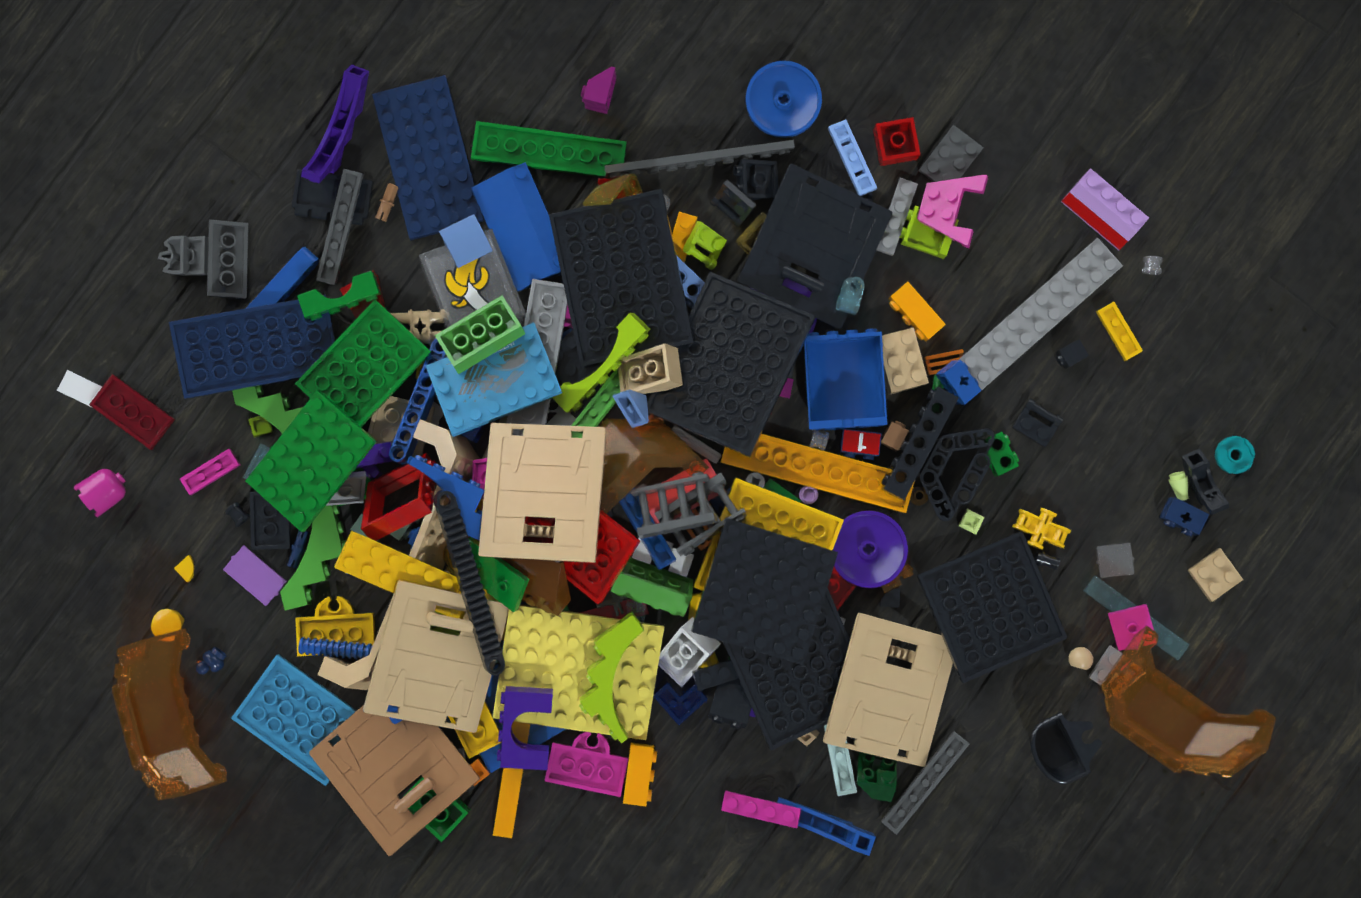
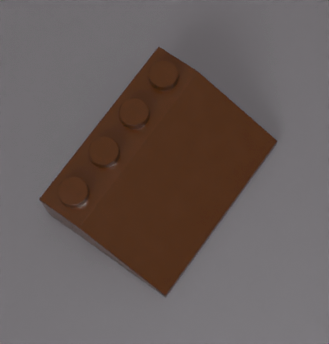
[502,558,571,616]

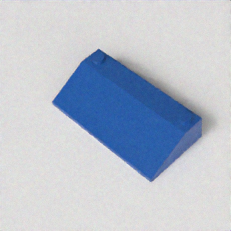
[471,162,561,292]

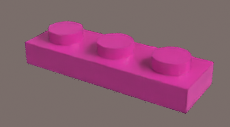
[180,449,241,495]

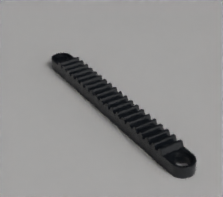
[433,490,505,676]

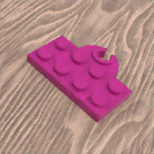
[545,732,629,797]

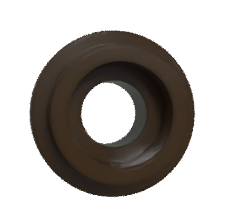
[910,486,928,506]

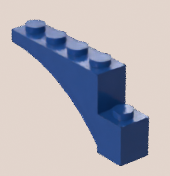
[407,455,485,541]
[777,797,876,856]

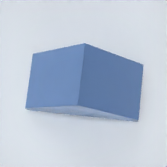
[613,389,649,428]

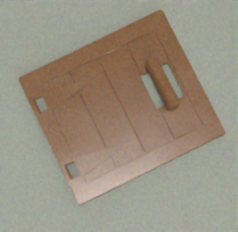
[309,705,480,856]

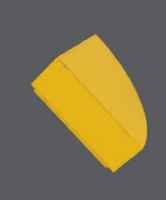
[174,555,194,582]

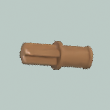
[375,183,399,222]

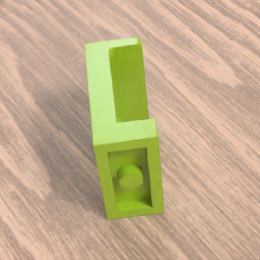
[899,205,959,259]

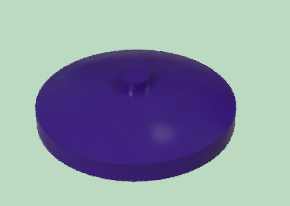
[833,511,908,588]

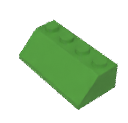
[435,295,526,374]
[611,557,693,617]

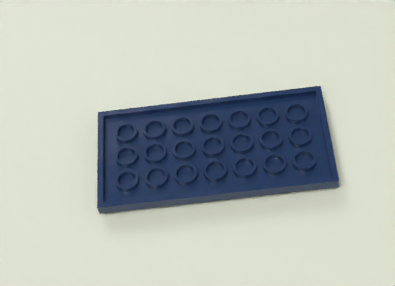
[372,75,484,240]
[169,295,335,399]

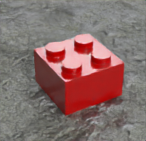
[873,117,920,166]

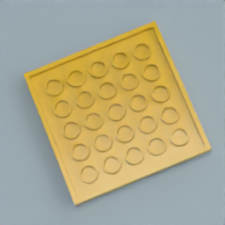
[693,478,844,591]

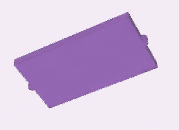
[223,545,287,606]

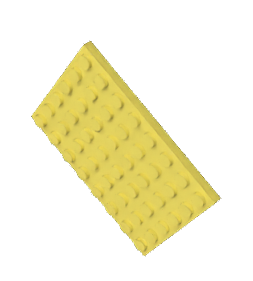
[492,604,664,740]

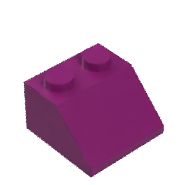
[581,66,617,114]

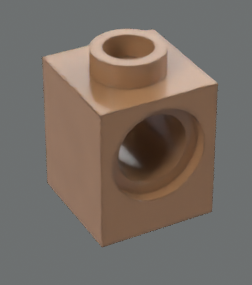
[881,421,909,452]

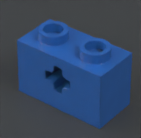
[936,360,982,405]

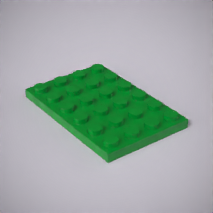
[295,300,432,427]
[245,390,377,532]

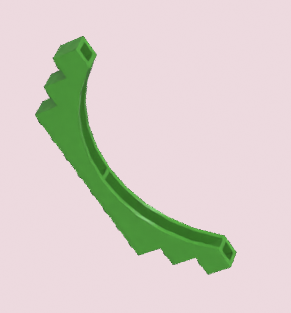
[232,385,346,610]

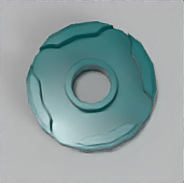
[1215,436,1255,474]

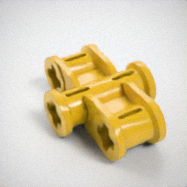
[1012,508,1071,550]

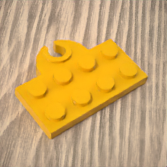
[295,596,375,656]

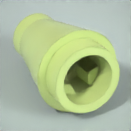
[1168,471,1189,501]

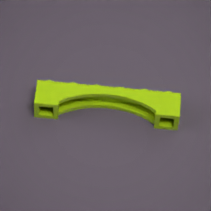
[552,313,650,413]

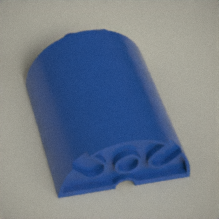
[804,329,887,430]

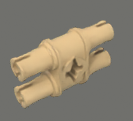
[391,309,449,345]

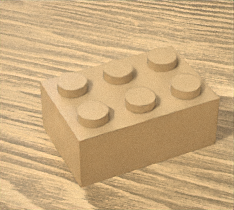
[882,328,929,395]

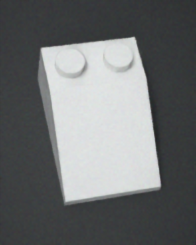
[658,617,721,687]

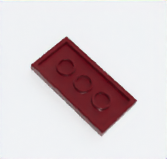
[89,374,175,450]

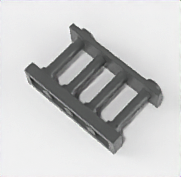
[630,472,718,539]
[654,473,747,557]

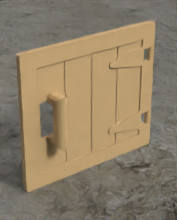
[478,423,607,563]
[363,580,509,733]
[823,613,953,767]

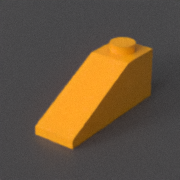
[672,212,697,275]

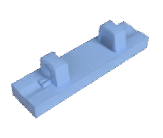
[828,119,877,196]

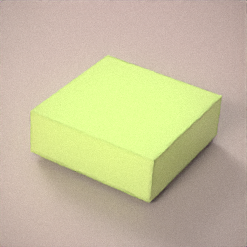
[958,509,985,535]

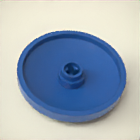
[746,61,822,138]

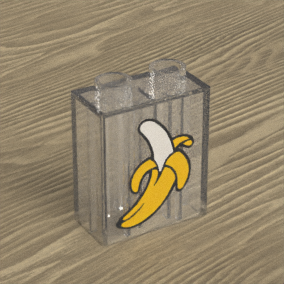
[419,229,526,328]

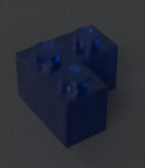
[653,681,708,725]

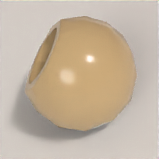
[1068,647,1093,670]

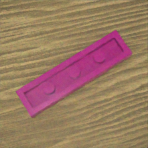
[721,791,802,828]

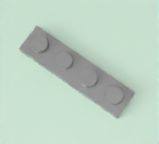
[877,178,918,256]

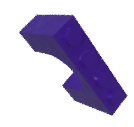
[497,686,553,770]

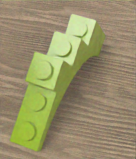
[579,611,644,743]

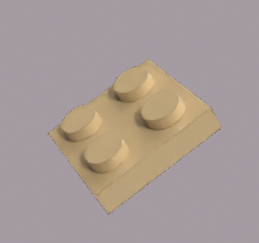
[1187,548,1243,602]

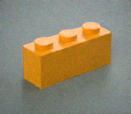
[889,282,946,342]
[623,743,657,806]

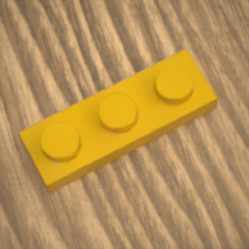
[1096,302,1143,361]

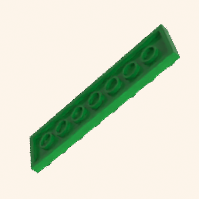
[471,121,627,179]

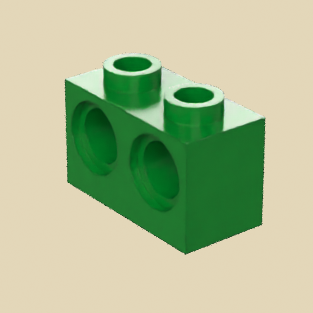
[978,432,1019,477]

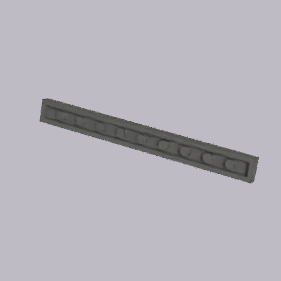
[604,140,795,179]

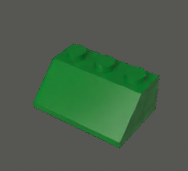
[404,777,471,842]

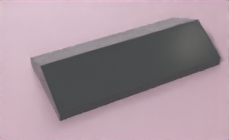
[207,219,248,299]

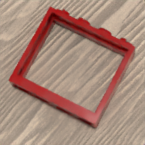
[361,453,436,541]

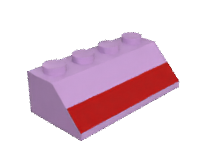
[1061,169,1149,251]

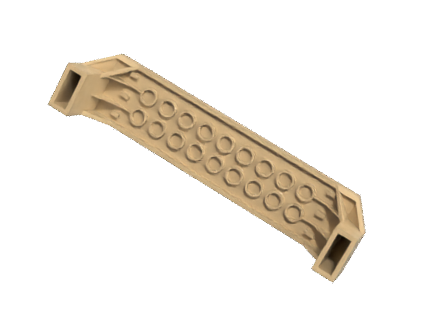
[318,419,480,690]

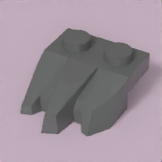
[158,236,208,276]

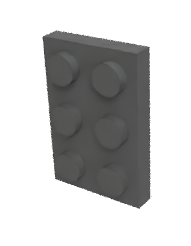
[918,125,984,182]

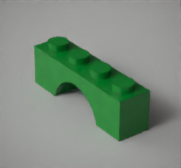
[297,271,381,321]

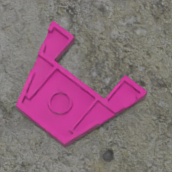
[917,175,988,248]

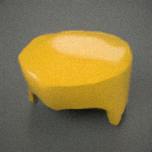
[151,609,184,640]

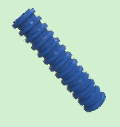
[298,637,373,660]

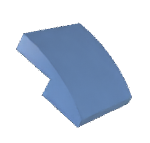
[439,214,493,268]

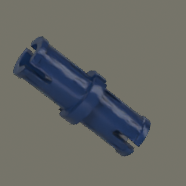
[287,530,311,569]

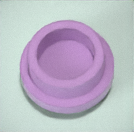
[799,486,818,504]

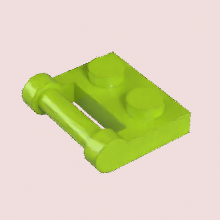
[683,221,727,270]

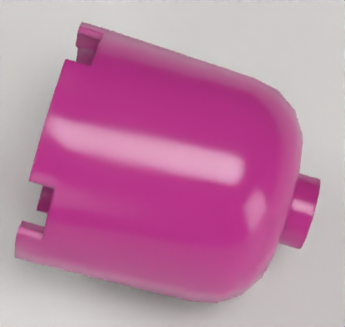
[74,469,126,517]

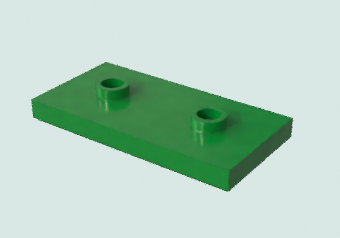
[468,537,529,612]

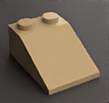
[618,344,683,394]

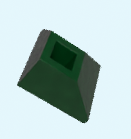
[857,752,897,802]

